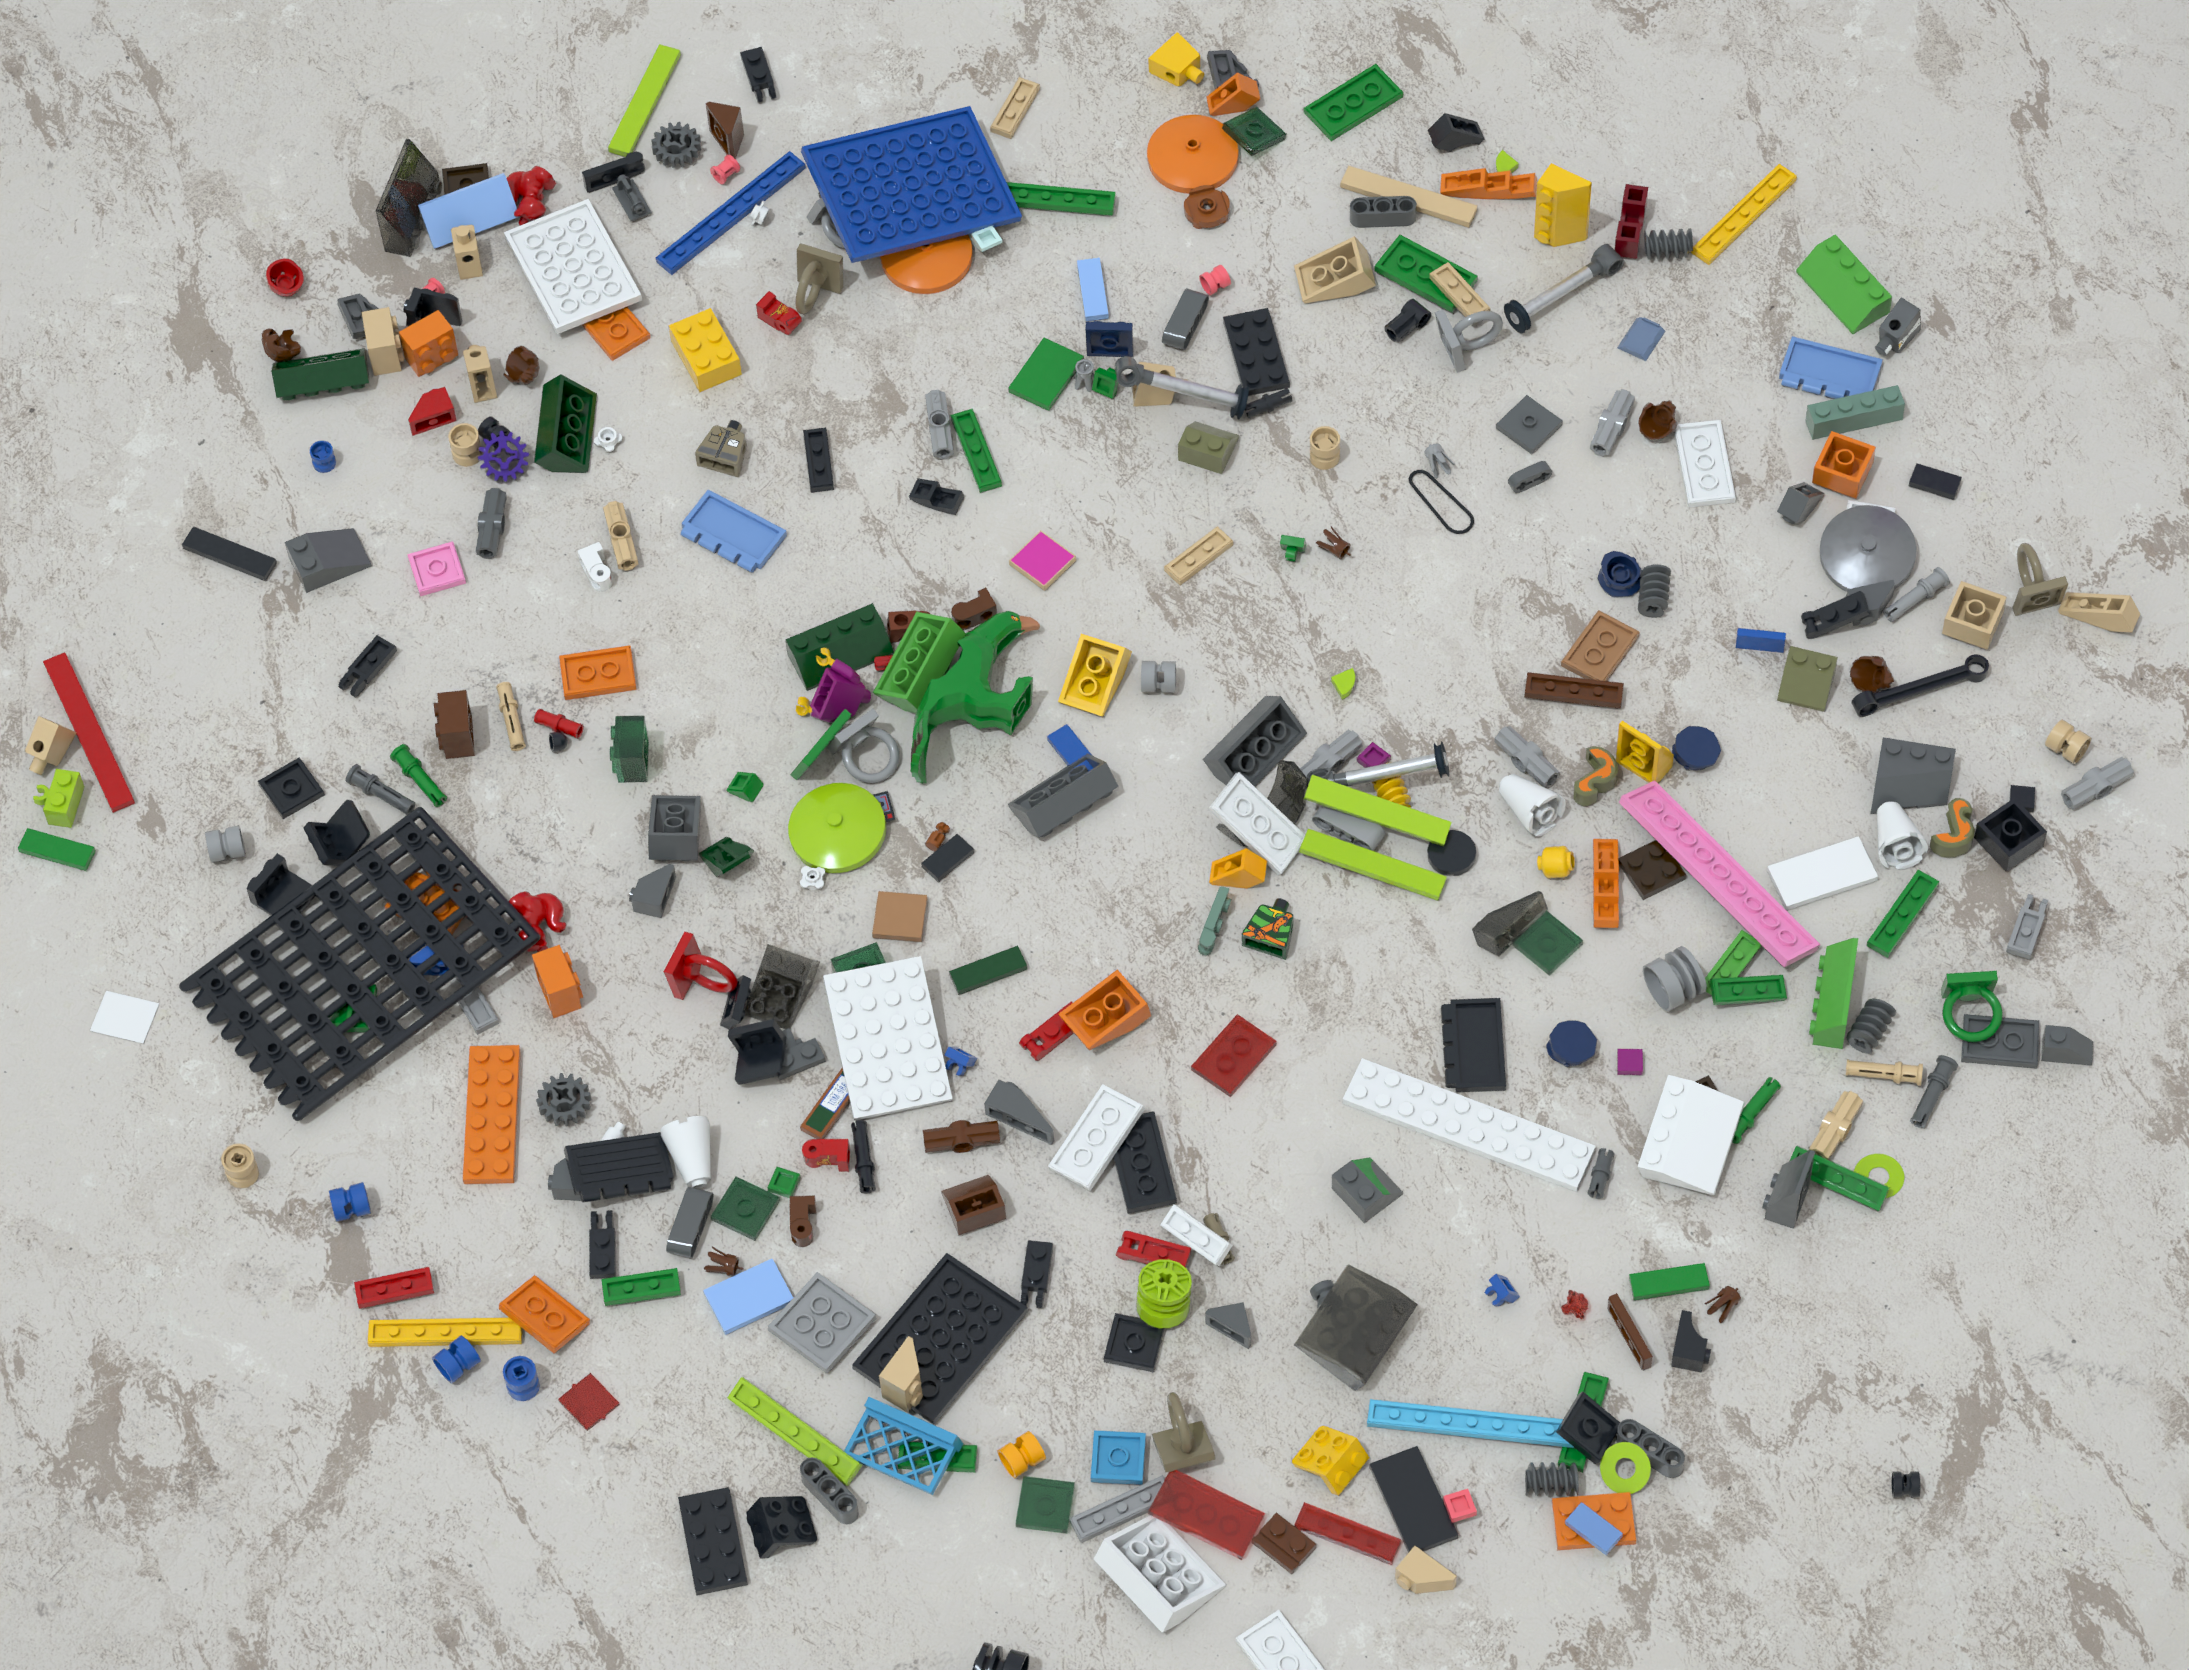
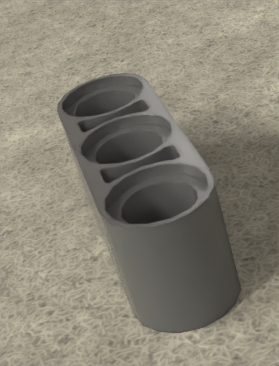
[1350,196,1417,228]
[1162,288,1209,350]
[666,1187,714,1258]
[1616,1419,1685,1478]
[800,1457,859,1525]

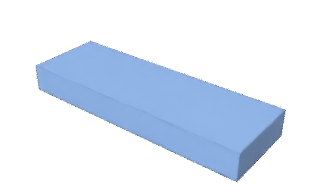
[1077,258,1109,321]

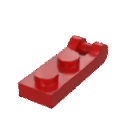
[1019,1001,1074,1061]
[1116,1231,1191,1268]

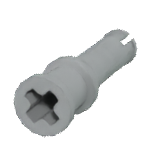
[1883,567,1950,622]

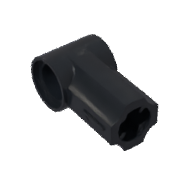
[1384,299,1432,342]

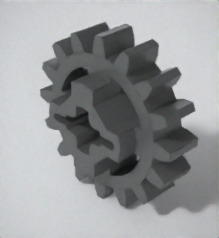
[651,122,701,168]
[536,1073,592,1126]

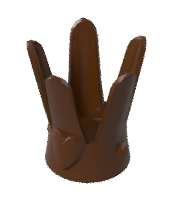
[1316,526,1351,559]
[704,1246,744,1276]
[1704,1286,1741,1323]

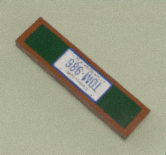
[800,1068,850,1139]

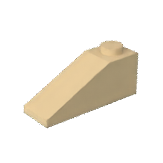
[2058,592,2140,632]

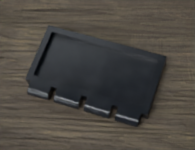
[1441,998,1506,1093]
[564,1132,674,1203]

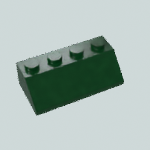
[271,348,369,400]
[534,374,597,473]
[785,603,894,691]

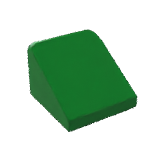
[726,772,764,802]

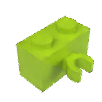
[33,769,85,828]

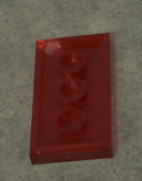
[1148,1470,1265,1560]

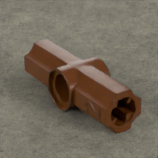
[923,1120,1000,1153]

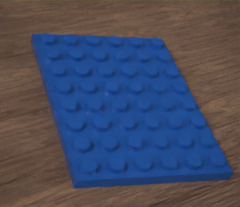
[801,106,1022,263]

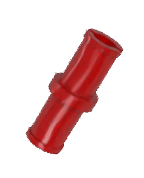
[534,708,584,738]

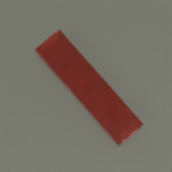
[1294,1502,1401,1565]

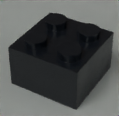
[1974,798,2047,872]

